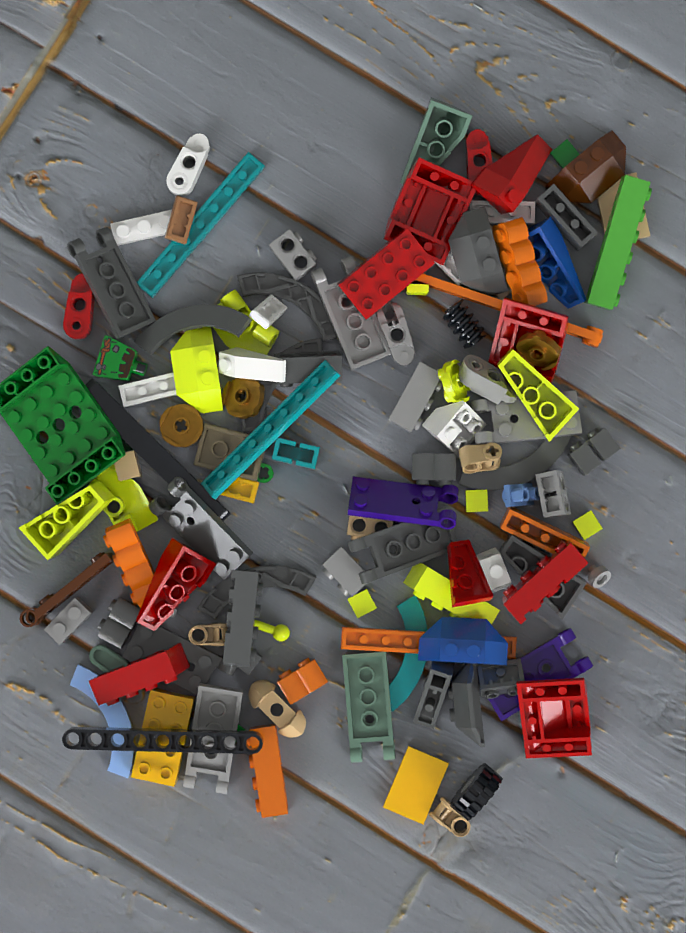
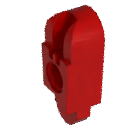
[466,129,493,196]
[63,273,95,340]

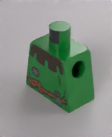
[92,335,148,382]

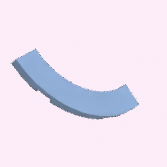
[70,664,134,778]

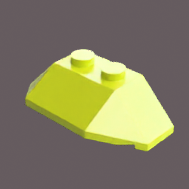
[170,327,223,414]

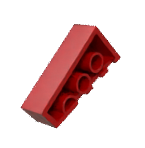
[502,540,588,624]

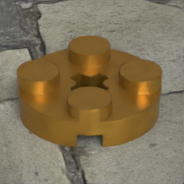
[516,330,562,370]
[222,378,265,419]
[159,404,204,447]

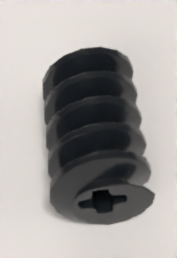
[443,299,488,349]

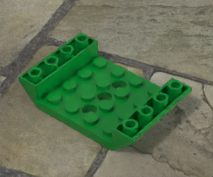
[0,346,126,505]

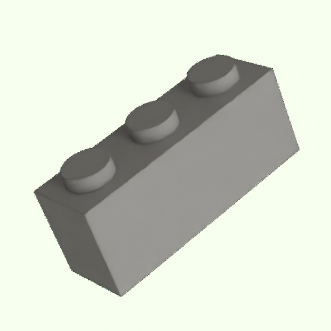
[388,362,442,433]

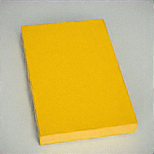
[383,745,449,825]

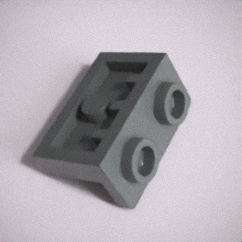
[477,659,525,699]

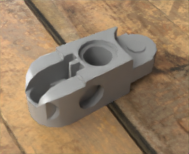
[376,302,415,366]
[459,355,518,404]

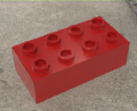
[337,228,435,320]

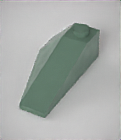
[400,97,473,184]

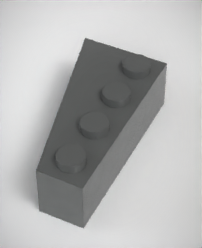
[499,534,587,620]
[223,570,263,667]

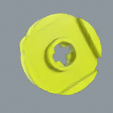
[438,360,471,403]

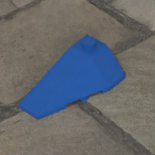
[528,217,587,309]

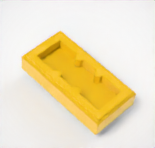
[221,477,259,504]

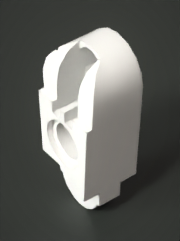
[166,133,210,196]

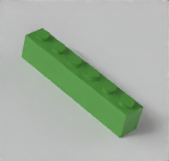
[584,175,652,310]

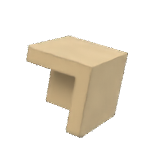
[114,450,142,481]

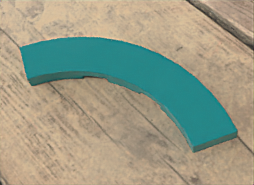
[389,595,428,712]

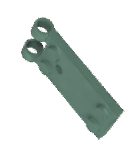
[342,651,396,763]

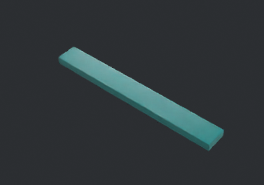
[137,152,265,298]
[201,360,341,500]

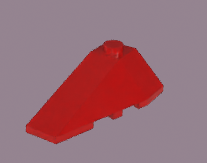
[471,134,552,214]

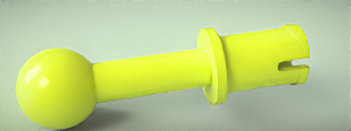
[255,619,290,642]

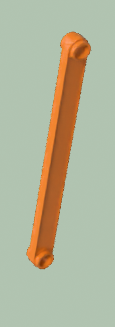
[413,274,603,348]

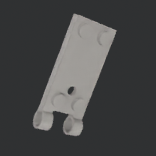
[310,256,391,371]
[470,390,582,445]
[183,683,243,794]

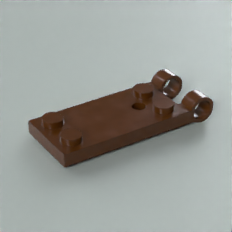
[19,552,114,627]

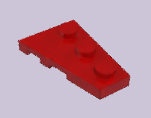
[447,539,494,608]

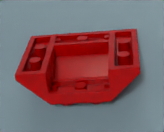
[383,157,476,265]
[488,298,569,384]
[516,678,592,758]

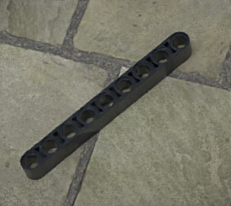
[85,378,230,522]
[62,727,264,754]

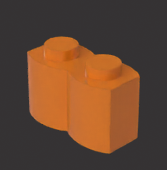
[277,657,328,705]

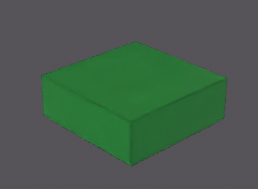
[550,139,580,169]

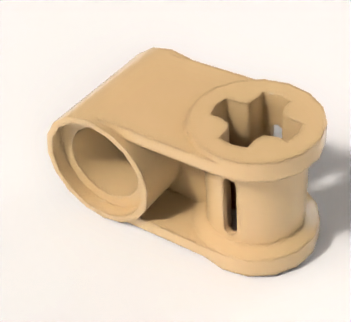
[458,442,502,474]
[188,623,228,646]
[429,797,471,837]

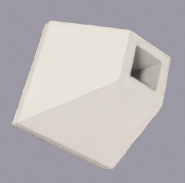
[422,401,487,457]

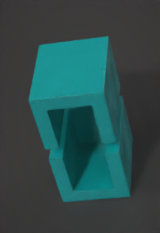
[272,438,320,470]

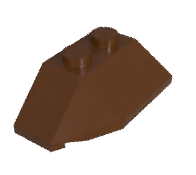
[546,130,626,204]

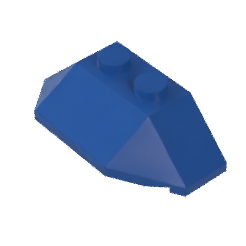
[418,617,508,666]

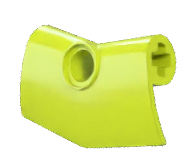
[213,289,280,355]
[87,464,158,532]

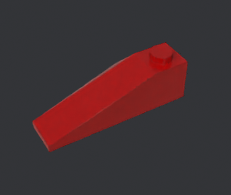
[136,538,216,631]

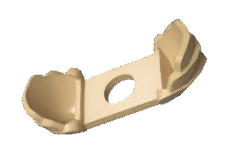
[248,680,306,738]

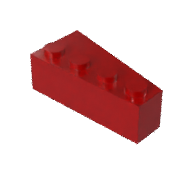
[89,642,190,706]

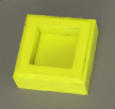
[406,284,429,296]
[465,490,488,512]
[572,510,603,540]
[348,589,377,618]

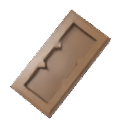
[164,195,198,245]

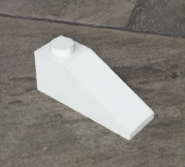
[219,347,286,382]

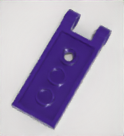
[348,476,459,529]
[478,628,593,721]

